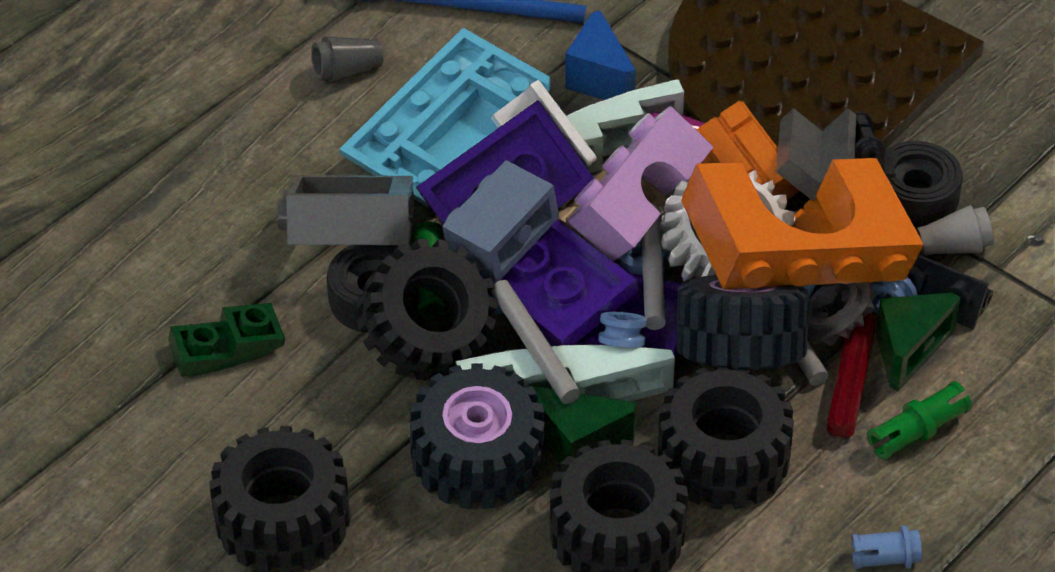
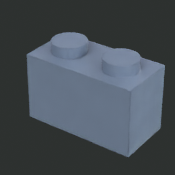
[442,160,559,283]

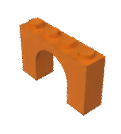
[681,158,924,290]

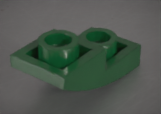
[168,303,285,377]

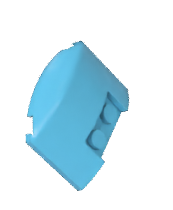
[339,28,551,208]

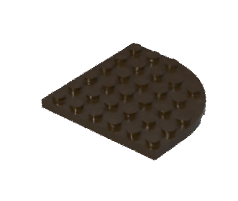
[668,0,984,202]

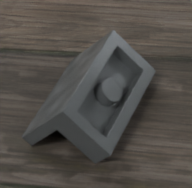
[776,108,856,201]

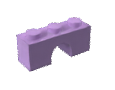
[568,106,713,261]

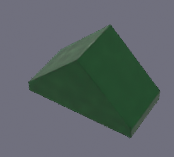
[876,293,961,392]
[532,386,636,464]

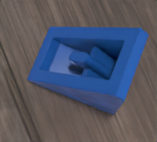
[565,11,636,100]

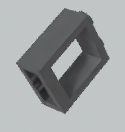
[278,175,414,245]

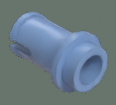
[851,525,922,569]

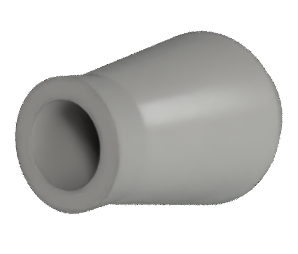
[916,205,994,257]

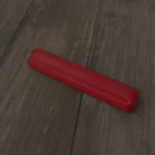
[826,313,877,439]

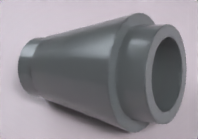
[311,36,383,83]

